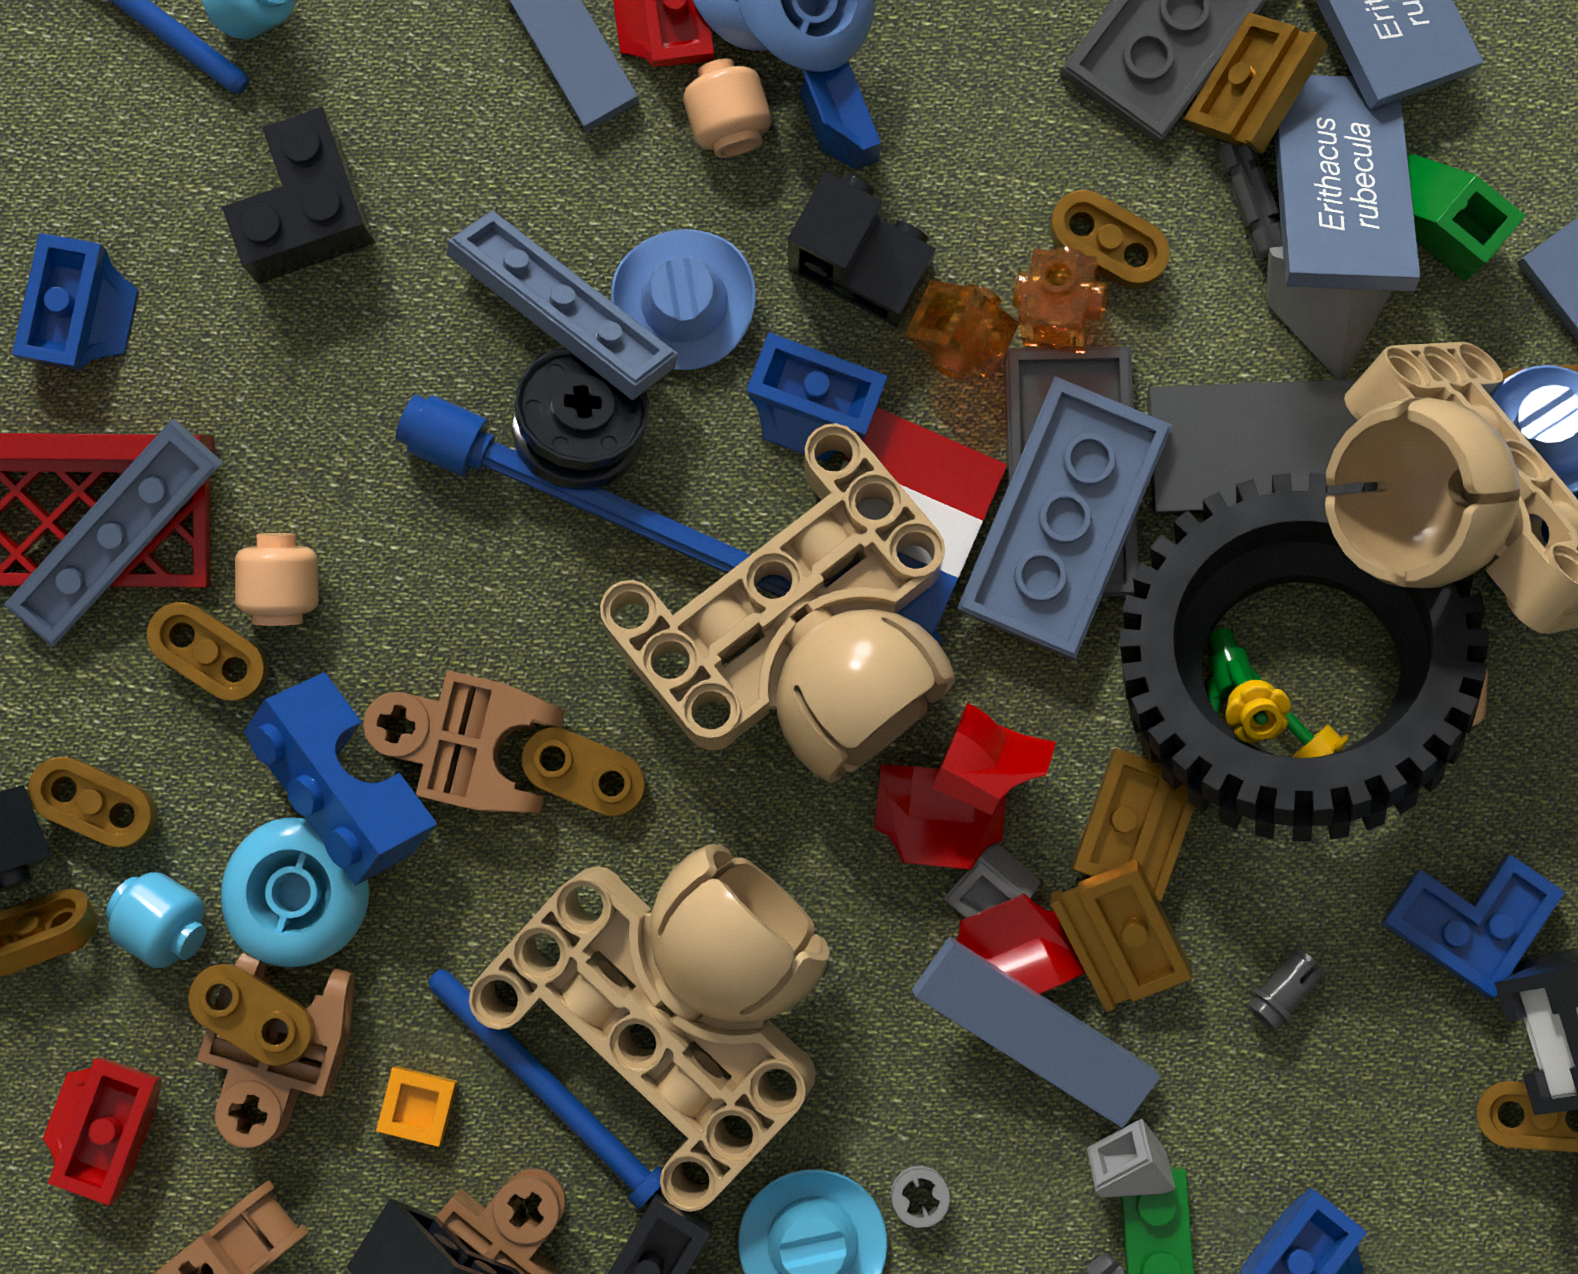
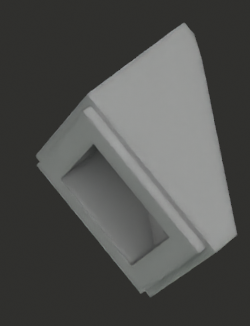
[943,843,1040,918]
[1087,1119,1176,1198]

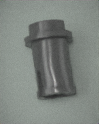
[1246,947,1327,1032]

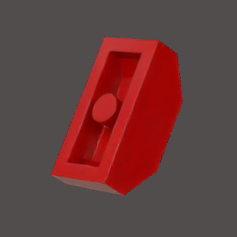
[613,0,715,67]
[931,702,1056,815]
[874,765,1007,870]
[957,893,1085,994]
[42,1057,162,1206]

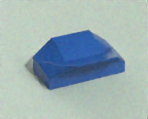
[799,61,881,170]
[12,233,138,370]
[746,332,887,462]
[1239,1187,1367,1274]

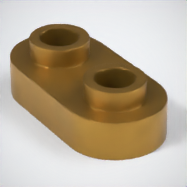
[1049,190,1170,289]
[147,602,269,702]
[522,727,646,817]
[28,757,157,848]
[0,889,98,977]
[188,964,315,1065]
[1476,1081,1578,1152]

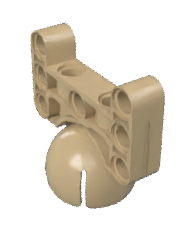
[1325,342,1578,634]
[600,423,955,783]
[469,844,830,1212]

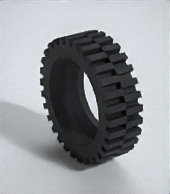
[1120,473,1489,842]

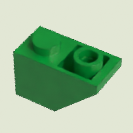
[1407,153,1526,282]

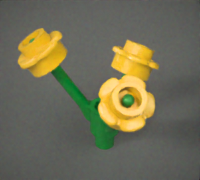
[1207,628,1349,758]

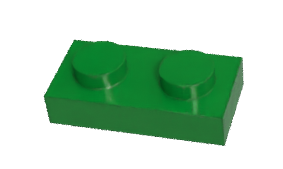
[1119,1167,1194,1274]

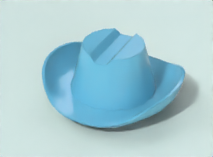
[221,817,369,967]
[738,1170,887,1274]

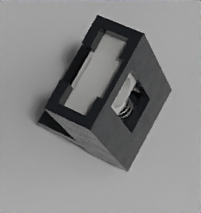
[1495,947,1578,1115]

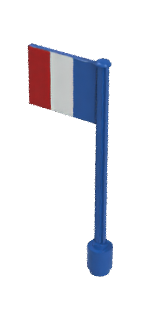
[395,394,1007,646]

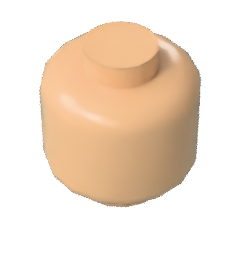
[683,59,772,158]
[235,533,319,626]

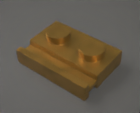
[1184,12,1328,154]
[1070,748,1195,902]
[1051,859,1192,1012]

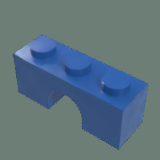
[243,672,437,886]

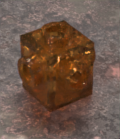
[1013,247,1108,354]
[904,280,1020,381]

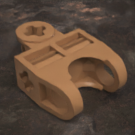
[363,670,565,813]
[197,951,355,1148]
[437,1168,566,1274]
[154,1180,309,1274]

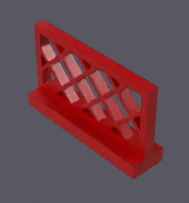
[0,433,215,587]

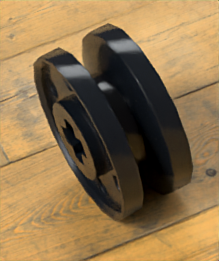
[511,347,650,490]

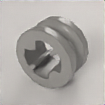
[890,1165,950,1228]

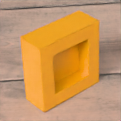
[376,1066,458,1147]

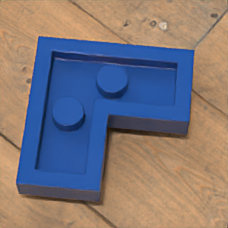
[1380,854,1565,999]

